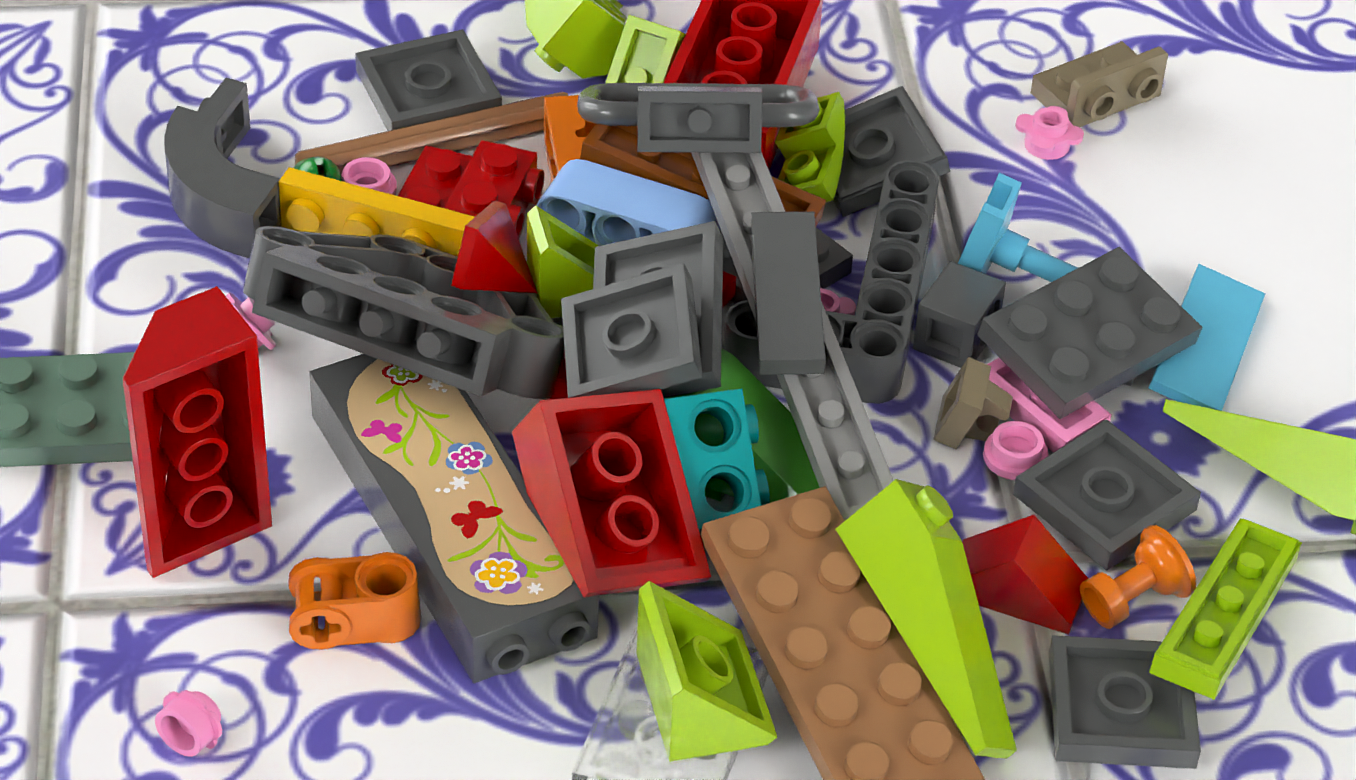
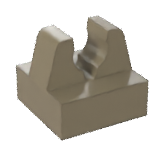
[933,357,1013,449]

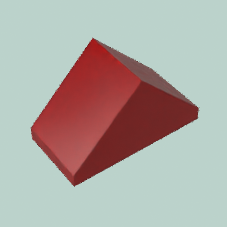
[962,514,1089,635]

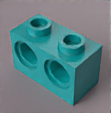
[664,388,770,534]

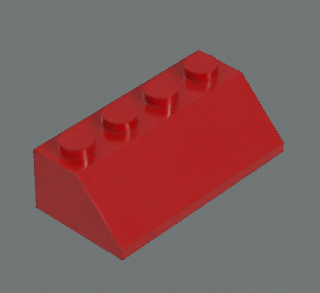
[122,286,272,578]

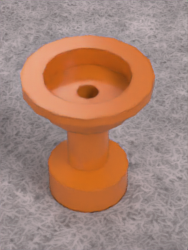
[1080,525,1196,629]

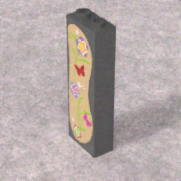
[309,354,599,684]

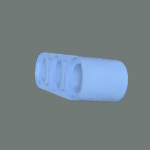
[537,159,721,246]

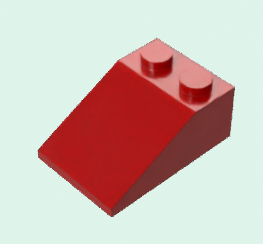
[512,389,712,597]

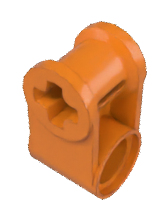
[288,552,422,649]

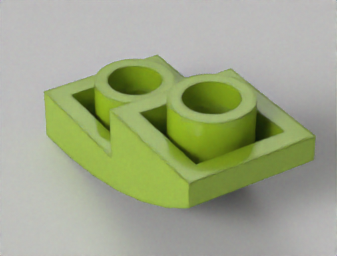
[775,92,845,202]

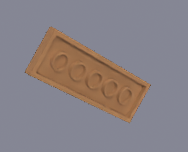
[701,486,985,780]

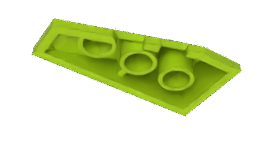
[524,0,627,79]
[1163,399,1356,535]
[835,479,1017,759]

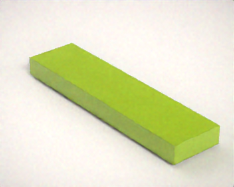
[1149,518,1302,700]

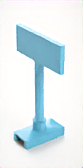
[958,172,1265,411]

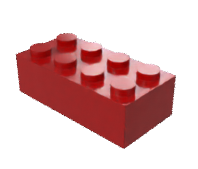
[664,0,823,170]

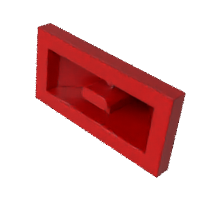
[451,200,538,293]

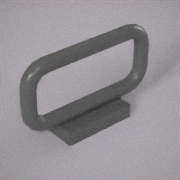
[577,83,820,153]

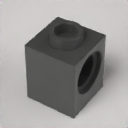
[913,261,1006,368]

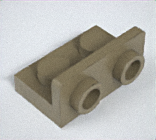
[1030,41,1168,127]

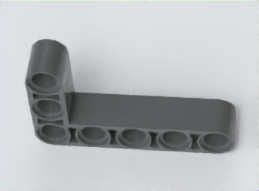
[723,160,939,404]

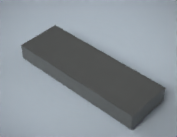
[751,212,826,375]

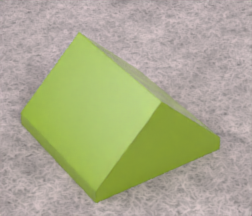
[636,581,777,762]

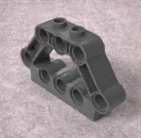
[243,226,565,399]

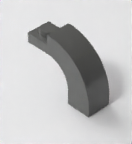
[164,77,281,258]

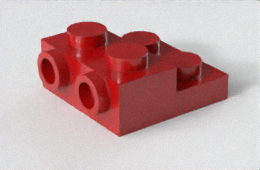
[397,140,545,239]

